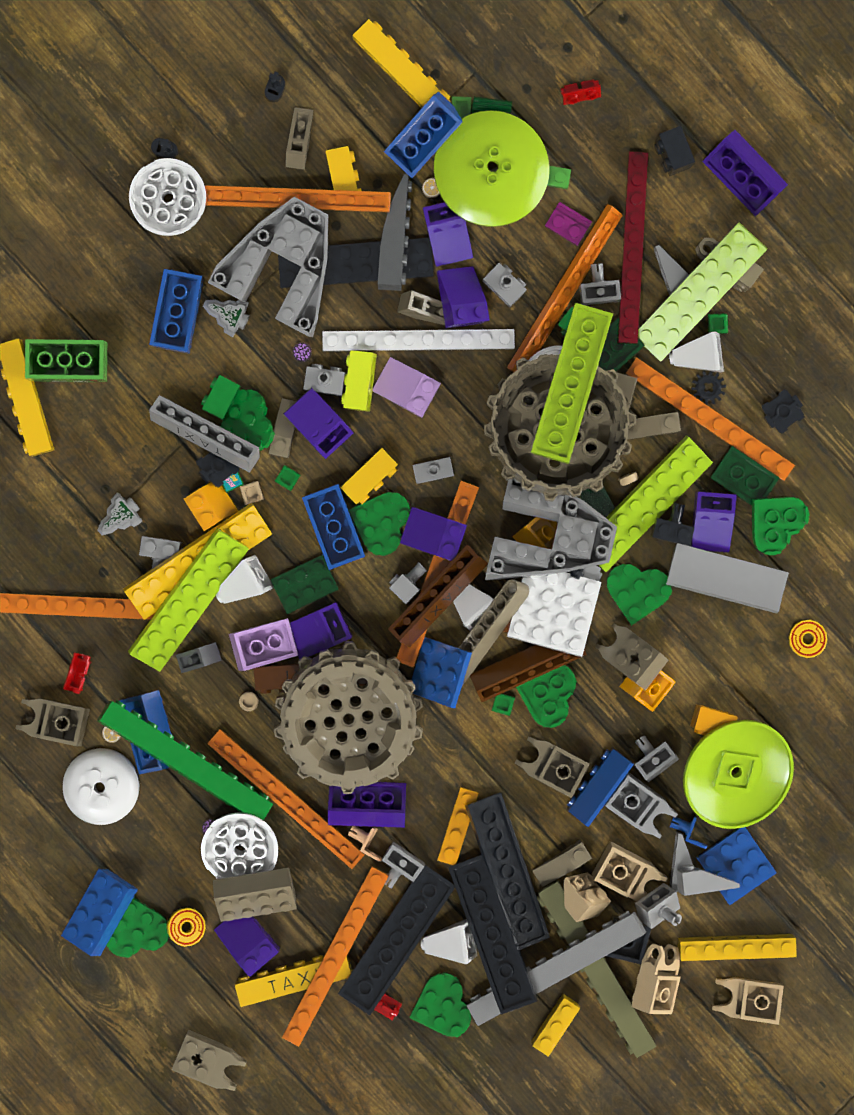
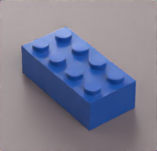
[149,269,204,354]
[302,484,365,570]
[61,869,138,956]

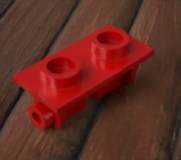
[560,79,601,105]
[63,652,91,694]
[374,994,402,1021]

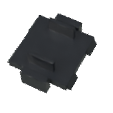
[761,389,805,434]
[196,452,240,488]

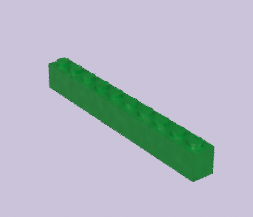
[97,700,273,820]

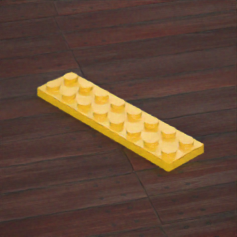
[123,503,272,620]

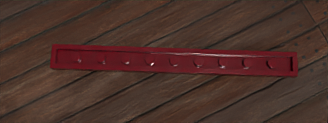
[617,151,648,344]

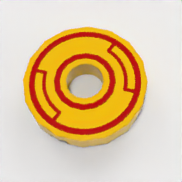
[788,620,827,658]
[167,907,206,947]

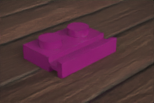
[545,202,592,246]

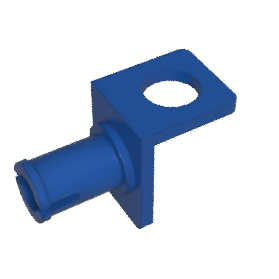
[670,816,708,849]

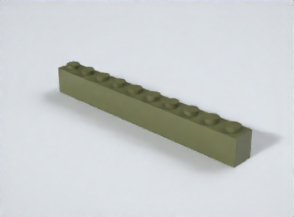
[537,879,657,1058]

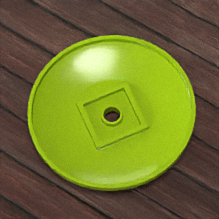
[434,111,549,227]
[683,720,794,829]

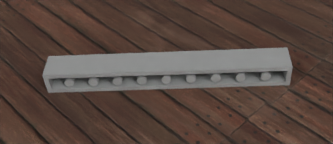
[467,911,646,1026]

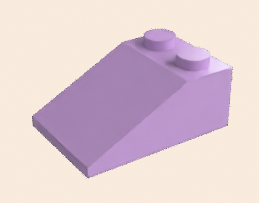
[373,357,441,418]
[229,618,298,671]

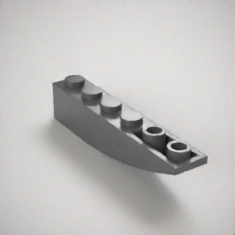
[378,174,412,291]

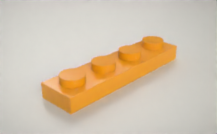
[437,787,479,865]

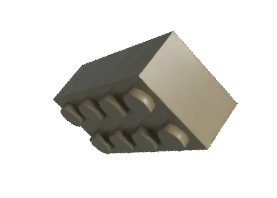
[213,868,297,922]

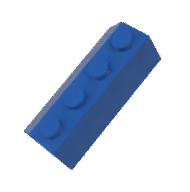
[384,92,463,178]
[120,690,172,774]
[567,748,634,827]

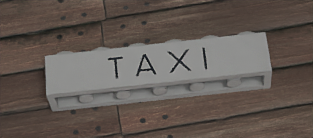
[149,395,260,473]

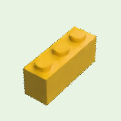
[326,146,361,191]
[340,448,398,505]
[531,994,580,1057]

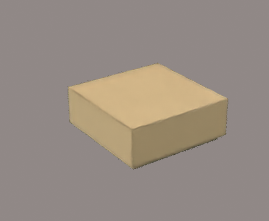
[240,481,264,505]

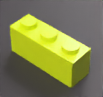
[342,350,377,412]

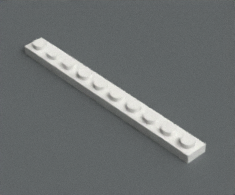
[323,329,515,351]

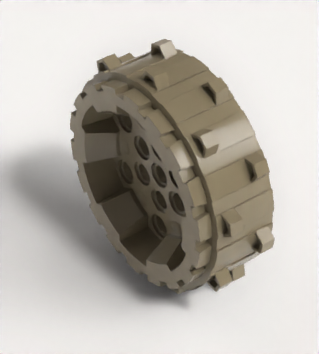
[484,354,636,502]
[274,641,423,794]

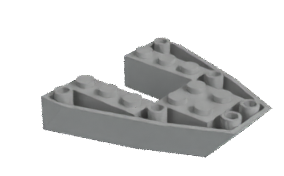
[208,197,328,337]
[485,478,617,580]

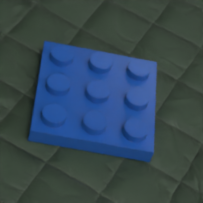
[411,637,472,708]
[696,827,777,905]

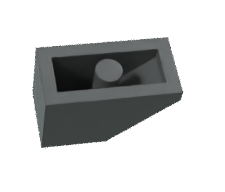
[176,642,222,673]

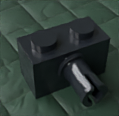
[650,503,695,546]

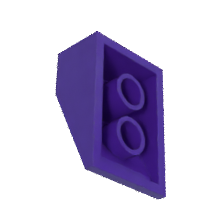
[437,267,490,328]
[400,507,467,561]
[214,916,280,977]

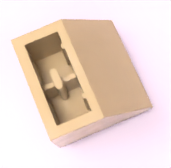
[564,872,611,922]

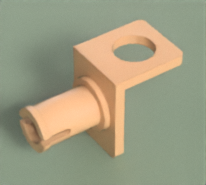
[348,826,382,862]

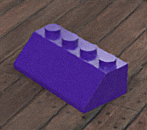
[702,130,788,216]
[328,782,406,828]

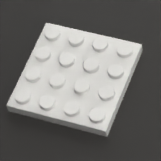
[507,572,601,657]

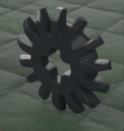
[691,371,726,405]

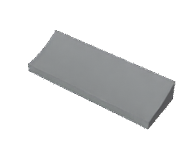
[666,543,789,613]

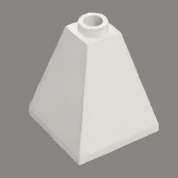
[669,332,724,372]
[216,555,274,604]
[453,584,494,631]
[421,919,477,964]

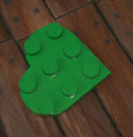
[220,390,275,451]
[349,492,410,556]
[752,496,810,555]
[607,564,672,626]
[516,665,576,728]
[106,897,169,958]
[409,972,471,1037]

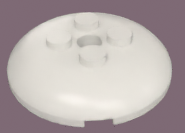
[129,158,206,236]
[63,748,140,825]
[201,813,278,879]

